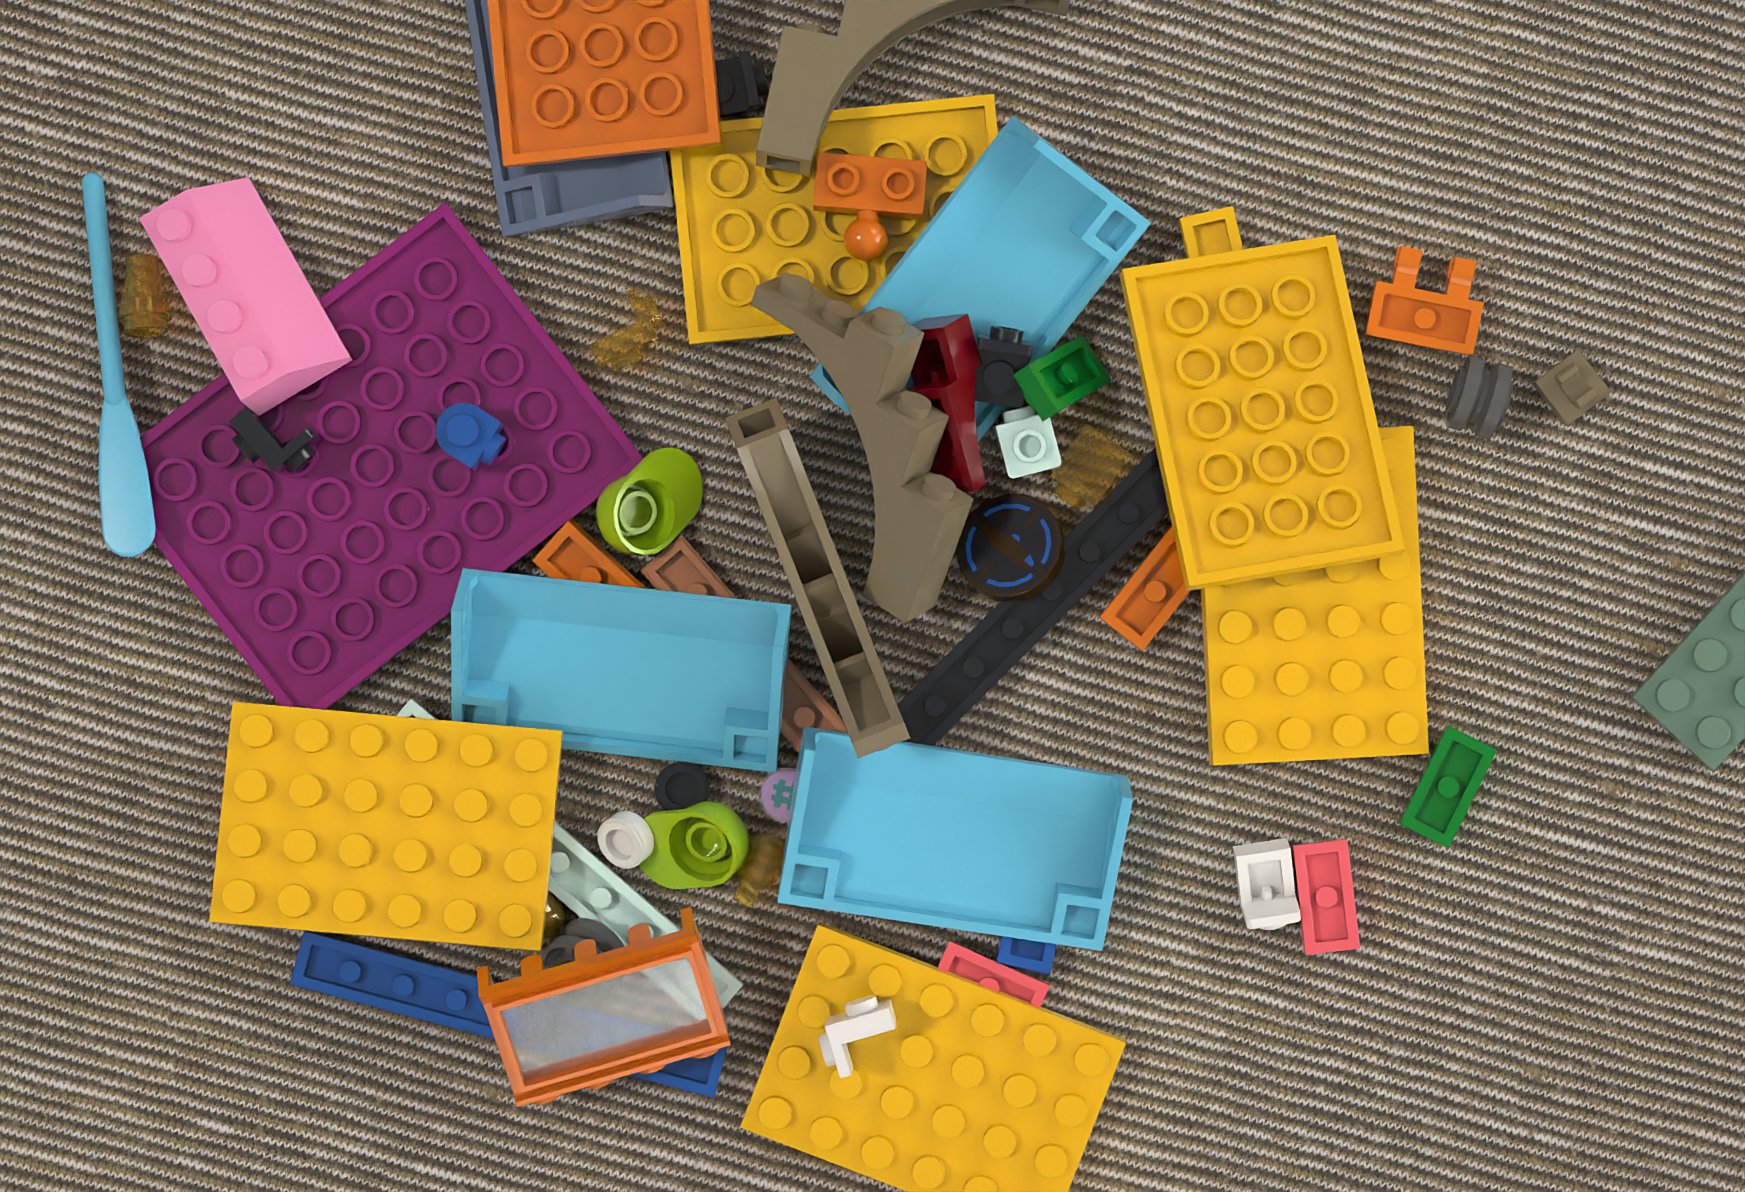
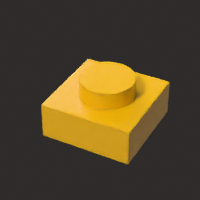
[1178,206,1243,258]

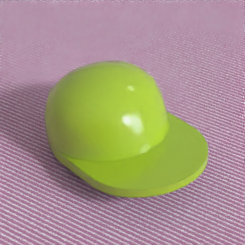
[596,447,703,556]
[639,801,749,889]

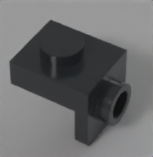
[229,407,321,474]

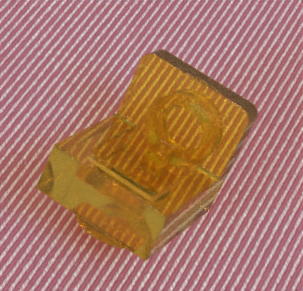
[589,288,664,372]
[1048,423,1131,511]

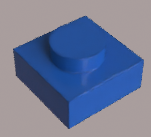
[995,936,1056,976]

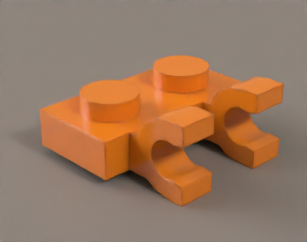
[1364,246,1484,356]

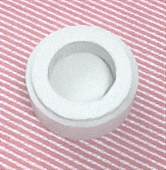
[598,811,654,869]

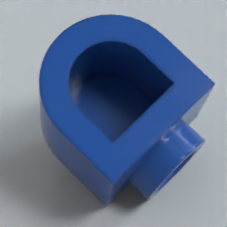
[436,403,506,471]

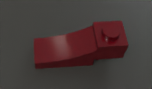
[906,313,986,493]

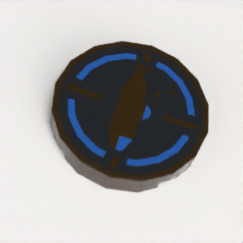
[956,494,1065,602]

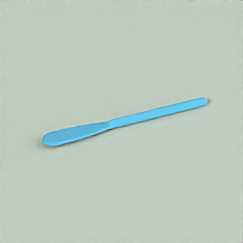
[82,172,156,557]

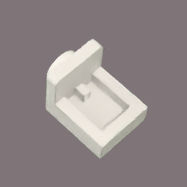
[1233,838,1301,930]
[818,995,897,1078]

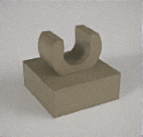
[1532,349,1611,426]

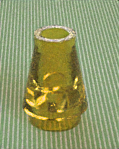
[118,254,173,338]

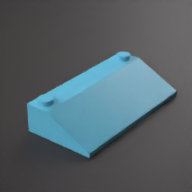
[809,116,1151,442]
[451,568,792,773]
[777,726,1133,951]

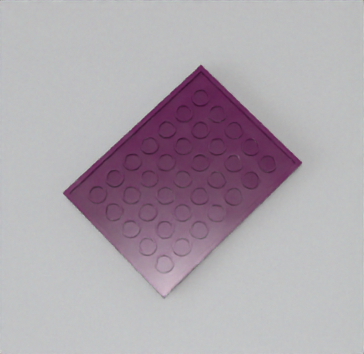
[98,202,644,710]

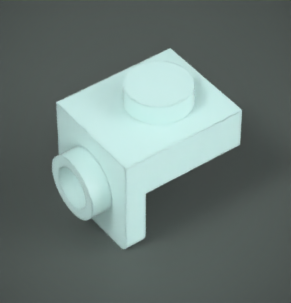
[993,406,1062,478]

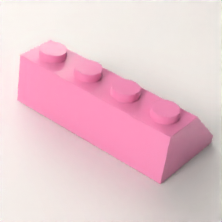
[139,177,352,416]

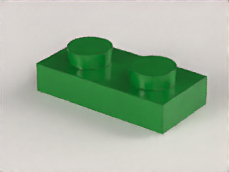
[1013,334,1111,422]
[1397,725,1497,848]

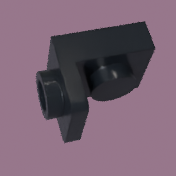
[715,50,769,118]
[975,326,1033,408]

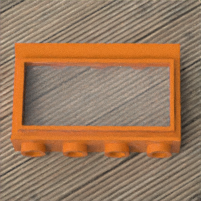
[477,907,731,1107]

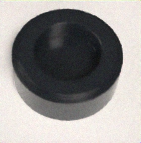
[655,762,710,811]

